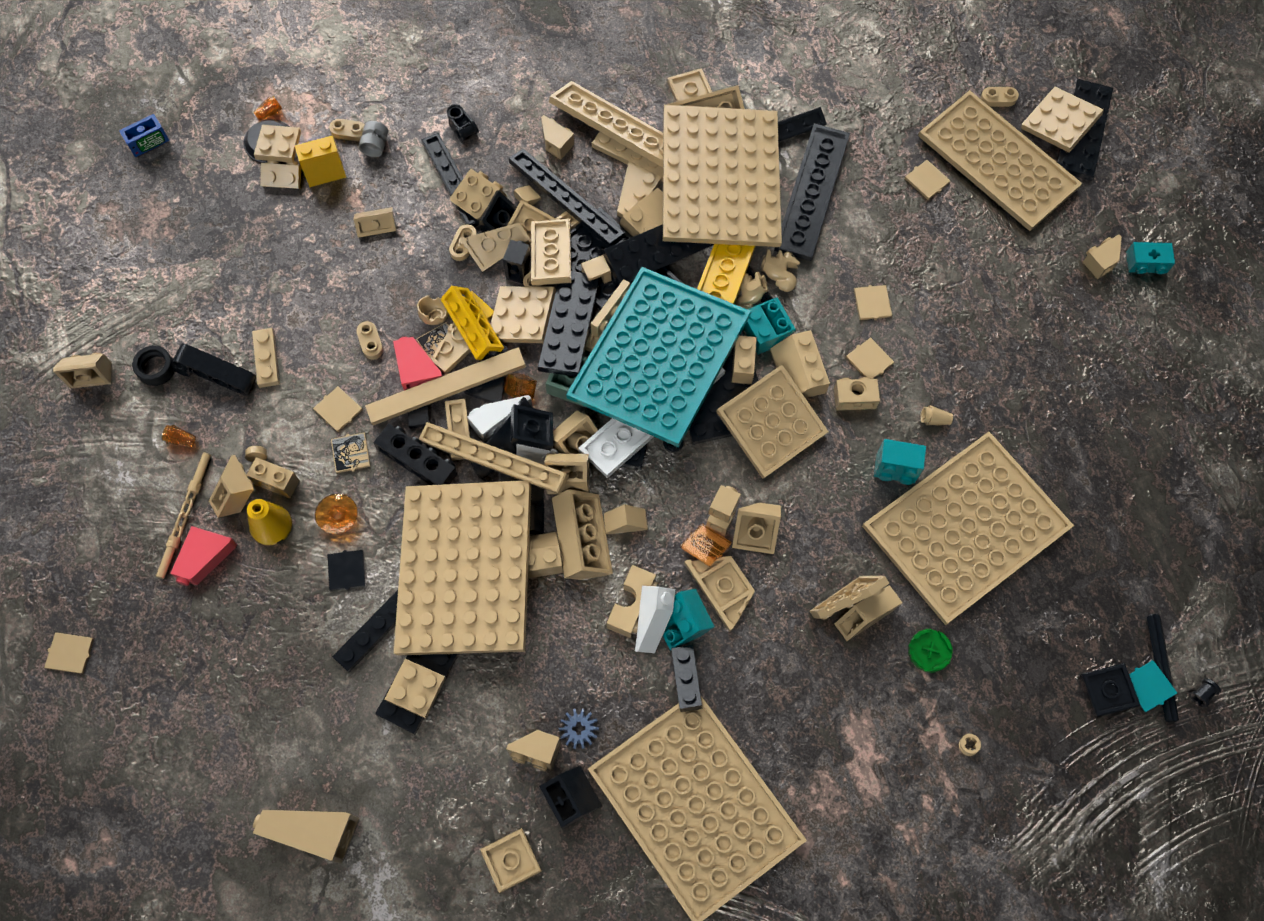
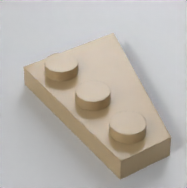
[431,322,471,375]

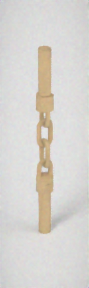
[156,453,211,579]

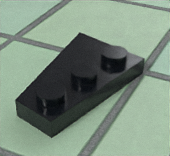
[464,341,508,403]

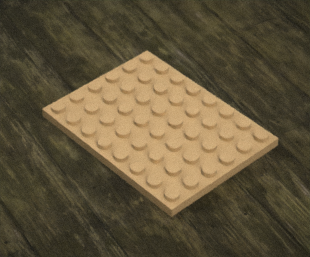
[663,105,782,247]
[862,432,1074,625]
[394,481,531,655]
[588,696,807,921]

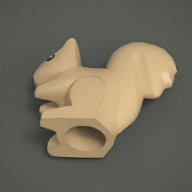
[760,249,800,292]
[735,272,768,309]

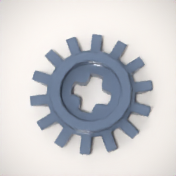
[559,709,599,749]

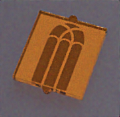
[680,524,731,567]

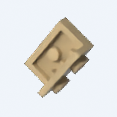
[261,160,302,189]

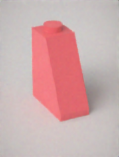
[393,337,442,391]
[170,526,237,586]

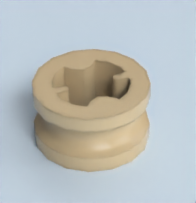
[959,734,981,756]

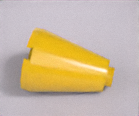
[247,499,292,545]

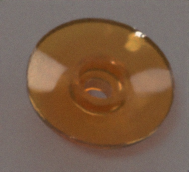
[315,494,358,534]

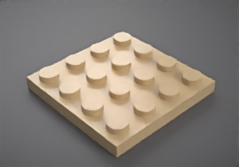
[716,365,829,479]

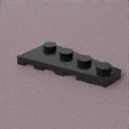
[469,397,532,480]

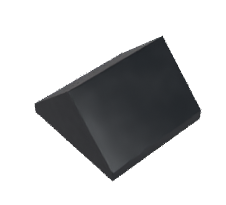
[479,190,517,233]

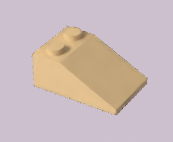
[619,188,663,237]

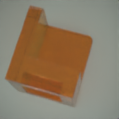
[504,373,537,400]

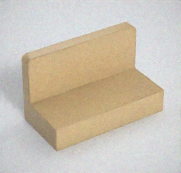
[354,207,396,238]

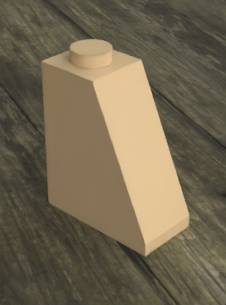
[834,585,902,641]

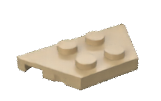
[684,556,755,632]

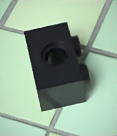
[503,240,531,284]

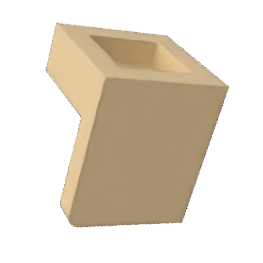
[581,255,612,284]

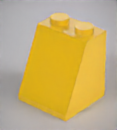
[295,135,346,187]

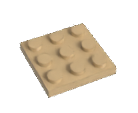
[1021,87,1103,153]
[490,286,556,343]

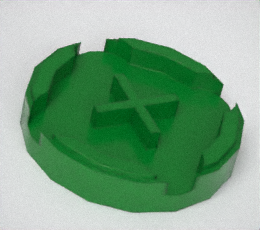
[908,629,953,673]

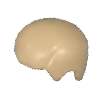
[417,295,449,325]

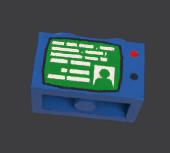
[119,114,169,157]

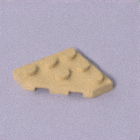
[810,576,889,620]

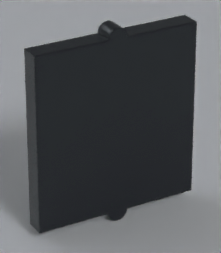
[327,550,366,591]

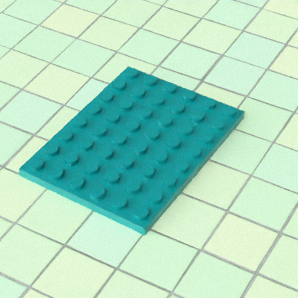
[566,267,751,447]

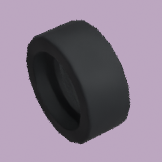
[132,345,175,386]

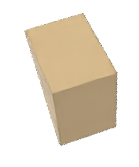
[604,504,648,534]

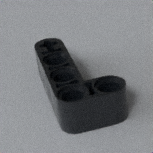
[172,343,257,396]

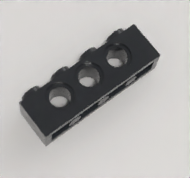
[373,424,458,485]

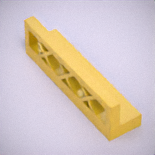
[440,286,504,360]

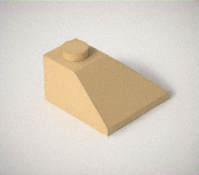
[732,503,781,554]

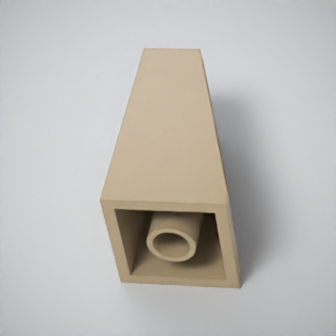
[253,810,359,864]

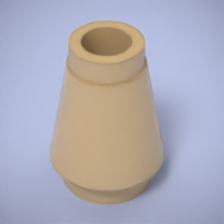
[920,405,953,425]

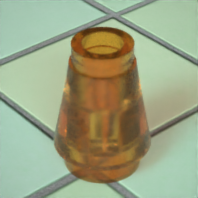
[253,96,283,121]
[162,425,196,447]

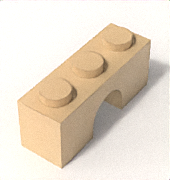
[706,485,741,536]
[607,565,658,638]

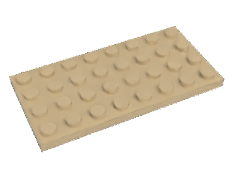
[918,90,1082,231]

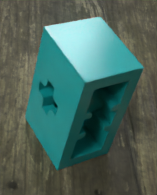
[1126,242,1175,274]

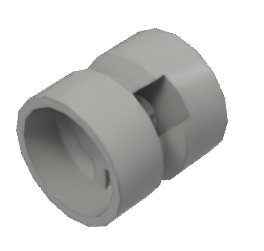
[358,121,389,157]

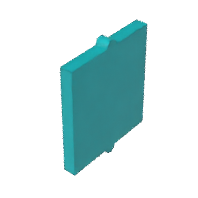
[1129,660,1177,713]

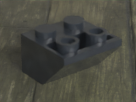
[539,766,603,830]

